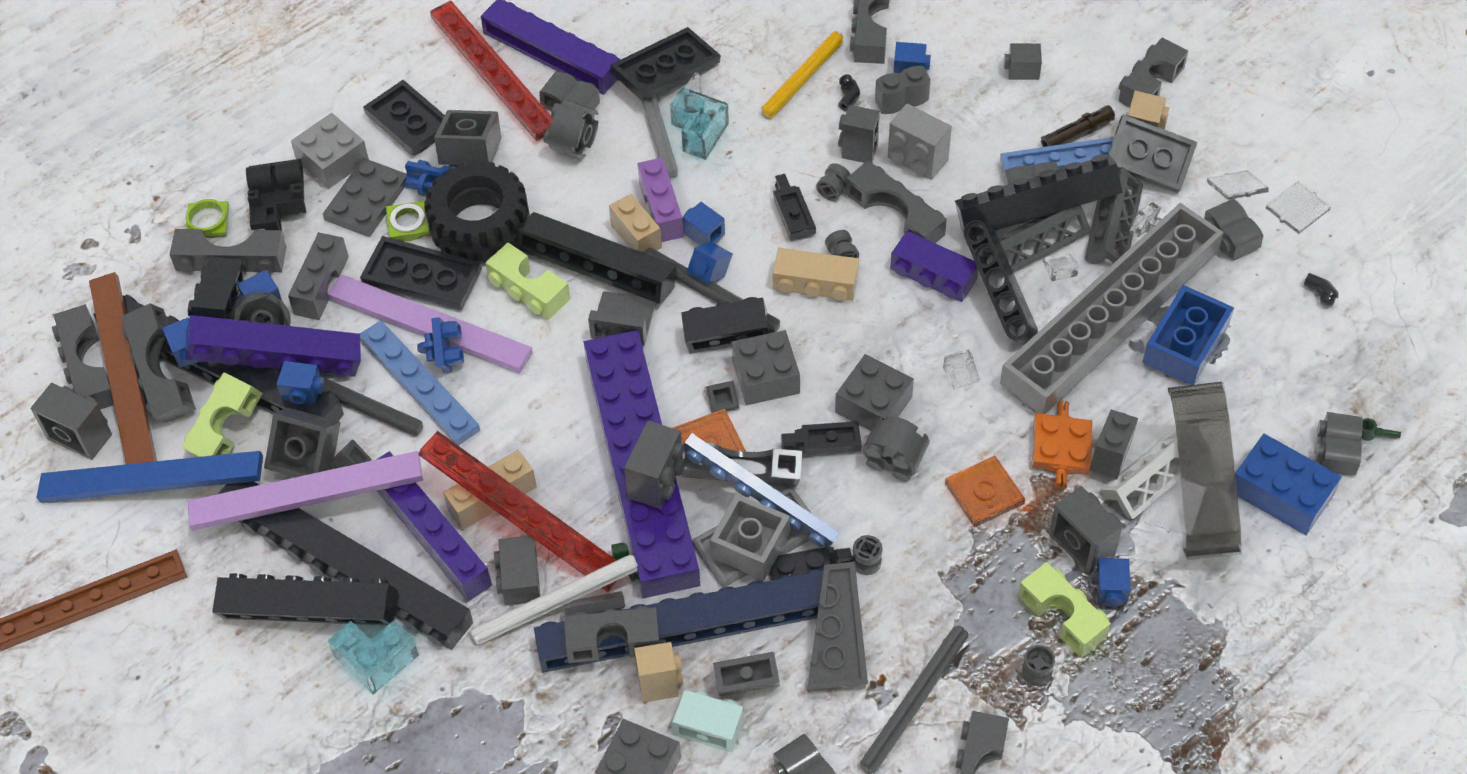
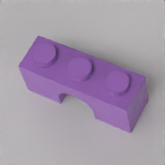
[637,157,684,242]

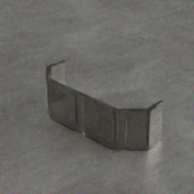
[1168,382,1242,560]

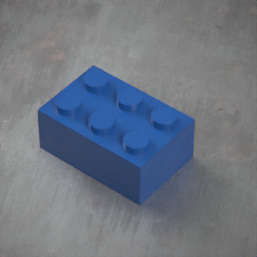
[1142,285,1234,387]
[1229,433,1342,536]

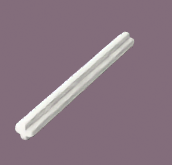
[471,555,638,644]

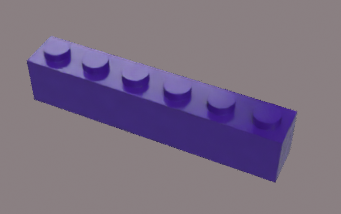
[480,0,620,95]
[185,315,361,377]
[376,451,492,602]

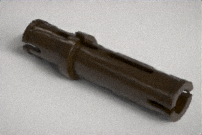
[1041,105,1115,147]

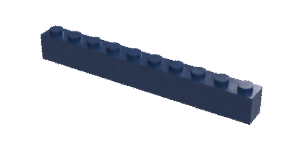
[533,569,824,673]

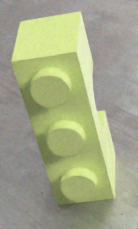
[486,242,570,320]
[181,373,263,457]
[1018,562,1111,658]

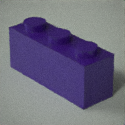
[890,231,978,302]

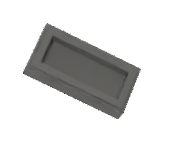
[564,591,626,616]

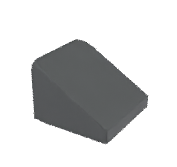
[704,380,739,414]
[329,439,372,469]

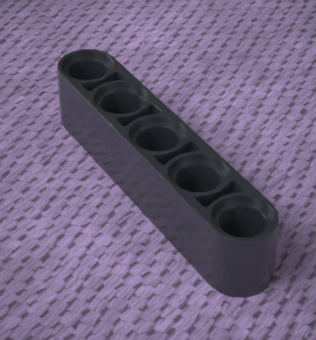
[964,220,1038,345]

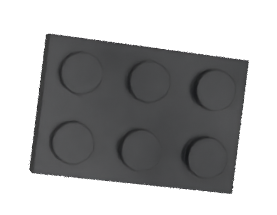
[363,80,445,155]

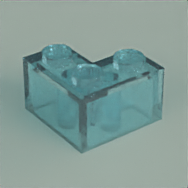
[670,87,729,160]
[328,620,419,695]

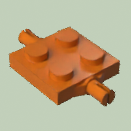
[1032,400,1093,489]

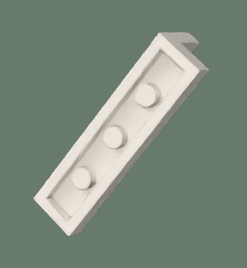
[1100,425,1213,520]

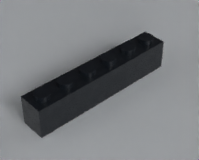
[955,154,1123,236]
[517,212,677,304]
[212,573,398,626]

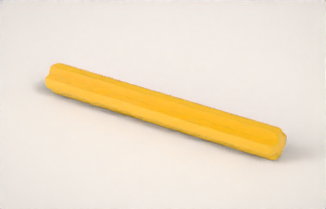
[761,31,843,118]

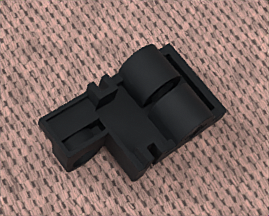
[246,159,306,230]

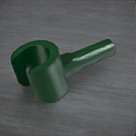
[1362,418,1401,441]
[611,543,638,582]

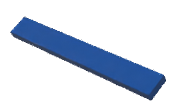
[36,451,263,503]

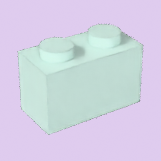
[672,690,744,753]

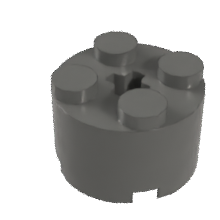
[543,100,599,160]
[231,290,291,326]
[863,415,930,481]

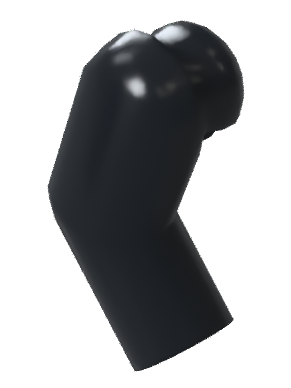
[838,74,860,111]
[1304,273,1339,306]

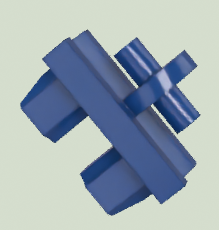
[405,160,453,196]
[417,317,464,373]

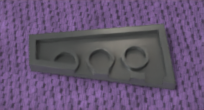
[807,562,868,691]

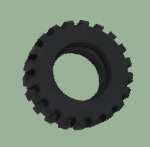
[424,161,530,263]

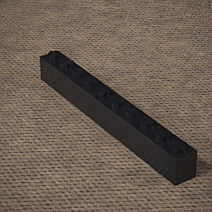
[93,294,344,421]
[218,481,473,650]

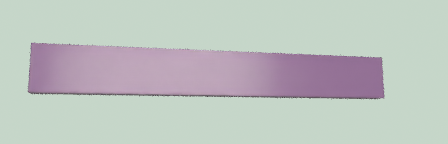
[327,274,533,373]
[188,451,423,531]

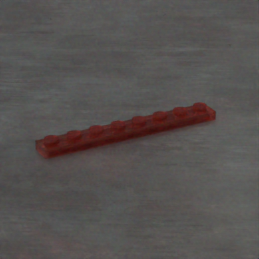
[430,0,553,142]
[418,431,618,593]

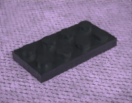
[610,27,721,101]
[360,236,482,310]

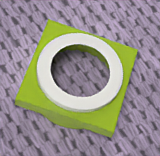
[186,199,229,237]
[386,201,430,241]

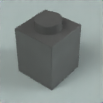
[1004,43,1042,80]

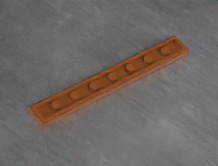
[89,272,157,464]
[0,549,188,652]

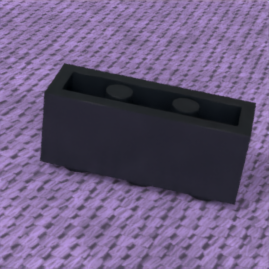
[188,257,244,320]
[681,297,770,353]

